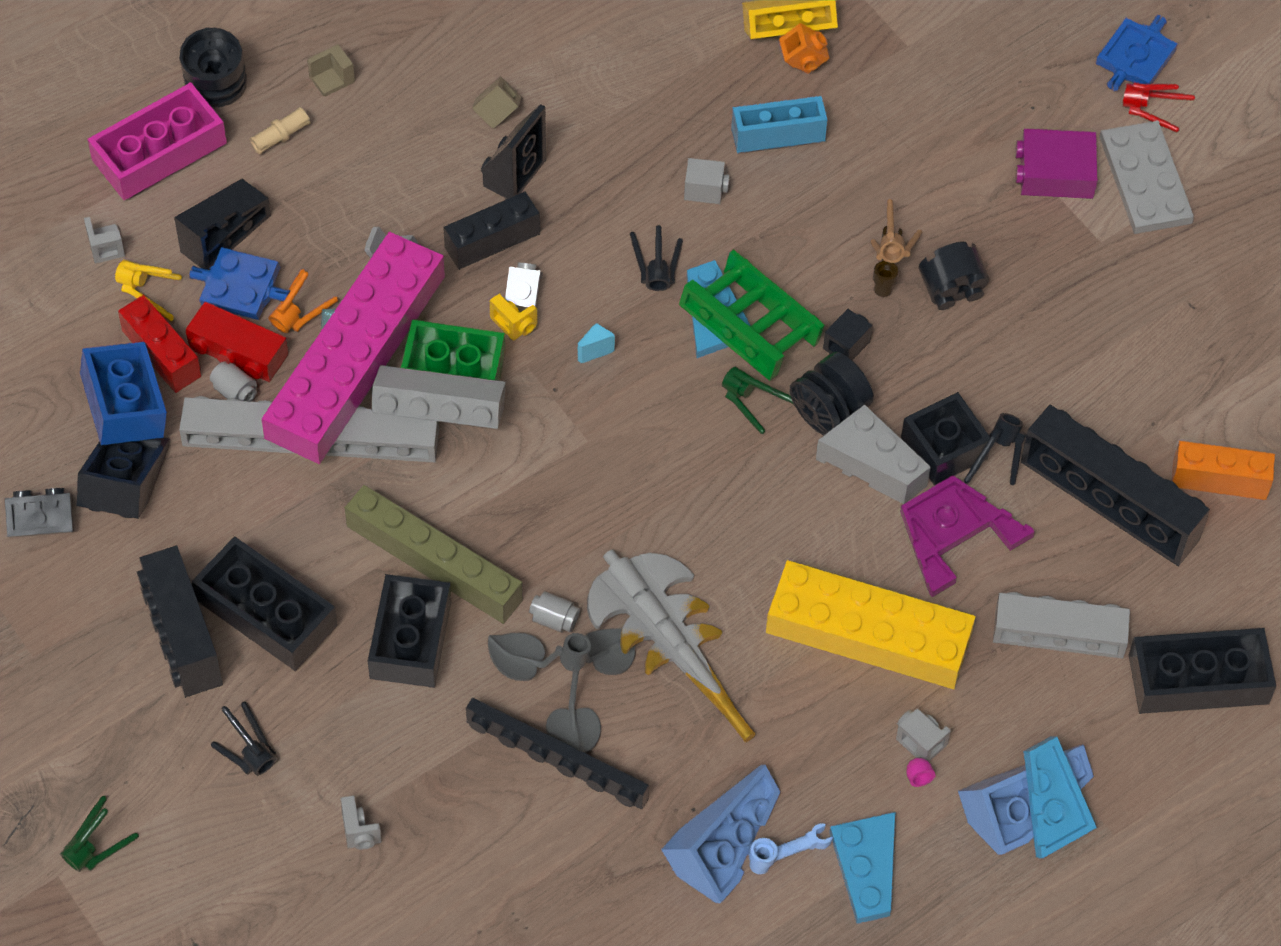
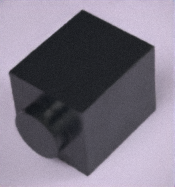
[823,309,873,361]

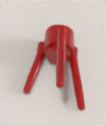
[1123,82,1195,132]

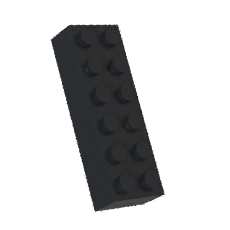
[1021,404,1210,567]

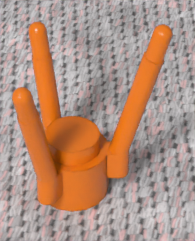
[268,269,338,333]

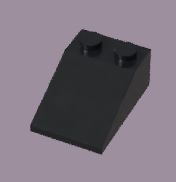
[481,104,546,199]
[76,437,170,519]

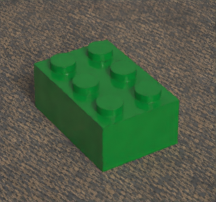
[401,320,506,381]

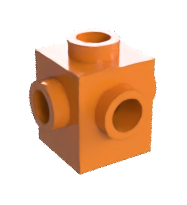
[779,23,830,74]

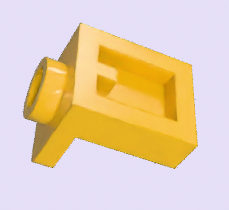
[490,294,537,341]

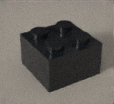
[901,392,990,485]

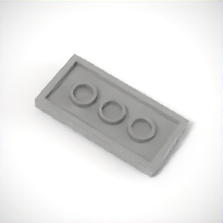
[1099,121,1194,234]

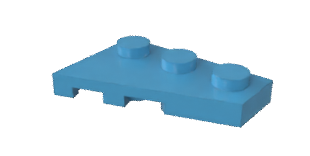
[1024,736,1097,859]

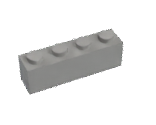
[372,365,506,429]
[993,592,1130,659]

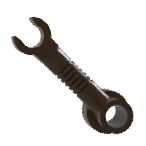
[873,226,902,297]

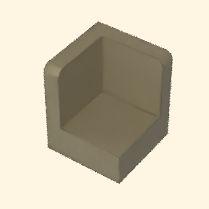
[307,44,355,97]
[472,76,521,128]

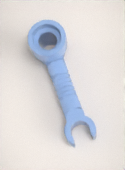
[749,824,833,875]

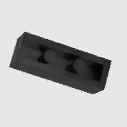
[443,191,540,270]

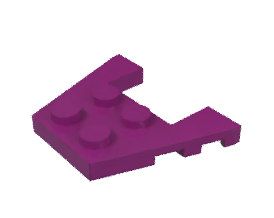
[900,476,1035,597]

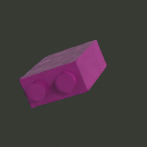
[1015,129,1097,199]

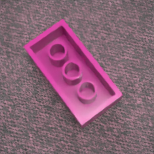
[87,82,227,201]

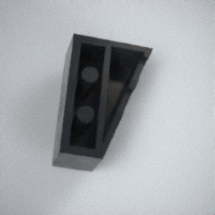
[174,178,271,270]

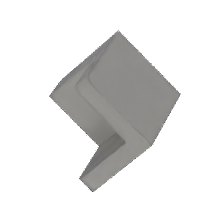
[84,217,125,263]

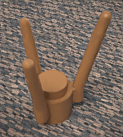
[871,199,922,263]

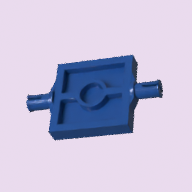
[1096,15,1178,91]
[189,247,291,320]

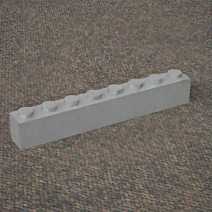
[179,396,439,463]

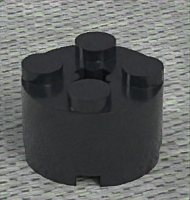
[918,241,990,310]

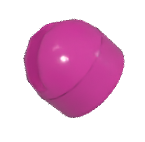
[906,758,935,787]

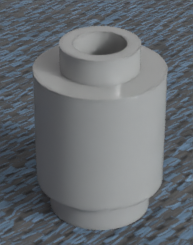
[210,361,257,402]
[529,591,580,633]

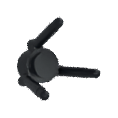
[630,225,683,291]
[964,413,1027,485]
[211,701,277,776]

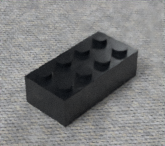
[191,536,338,671]
[136,545,223,698]
[1128,628,1277,714]

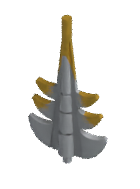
[587,550,755,742]

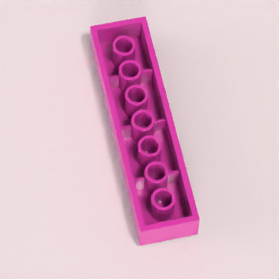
[261,232,445,465]

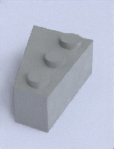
[816,405,931,504]

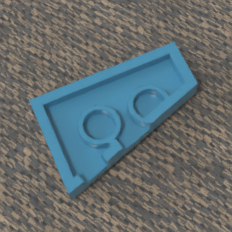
[687,260,750,358]
[829,812,895,924]

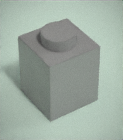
[684,158,730,204]

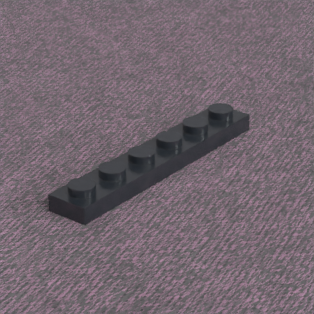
[466,697,649,810]

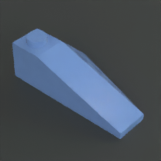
[958,745,1094,855]
[661,765,780,903]

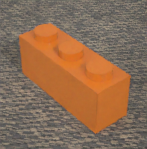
[1172,441,1275,500]

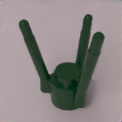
[722,366,793,434]
[60,796,139,872]

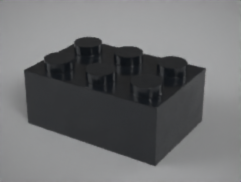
[368,574,452,688]

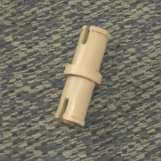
[250,107,310,155]

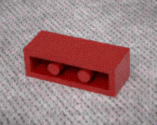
[118,295,201,393]
[186,301,289,383]

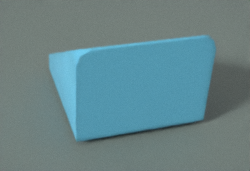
[578,323,615,363]

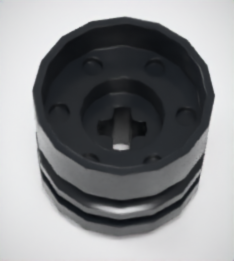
[179,27,247,108]
[790,352,874,436]

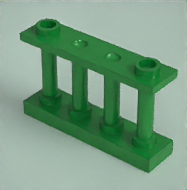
[679,250,825,381]

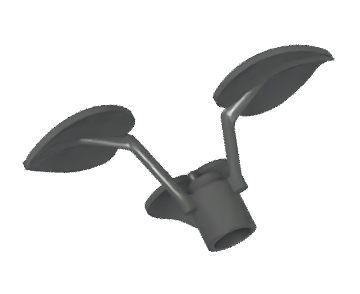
[488,629,636,753]

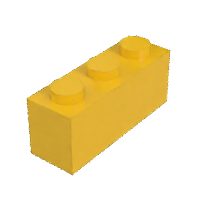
[742,0,838,39]

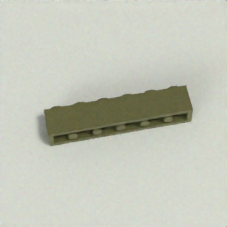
[345,485,523,624]

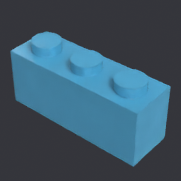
[731,96,827,153]

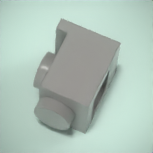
[896,708,951,761]

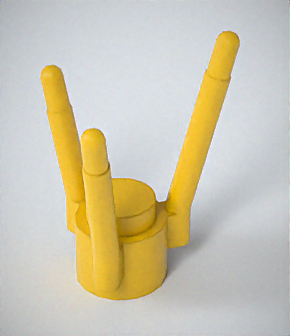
[115,259,182,321]

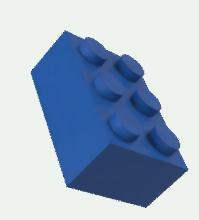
[80,342,167,445]

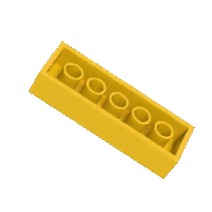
[766,560,976,689]

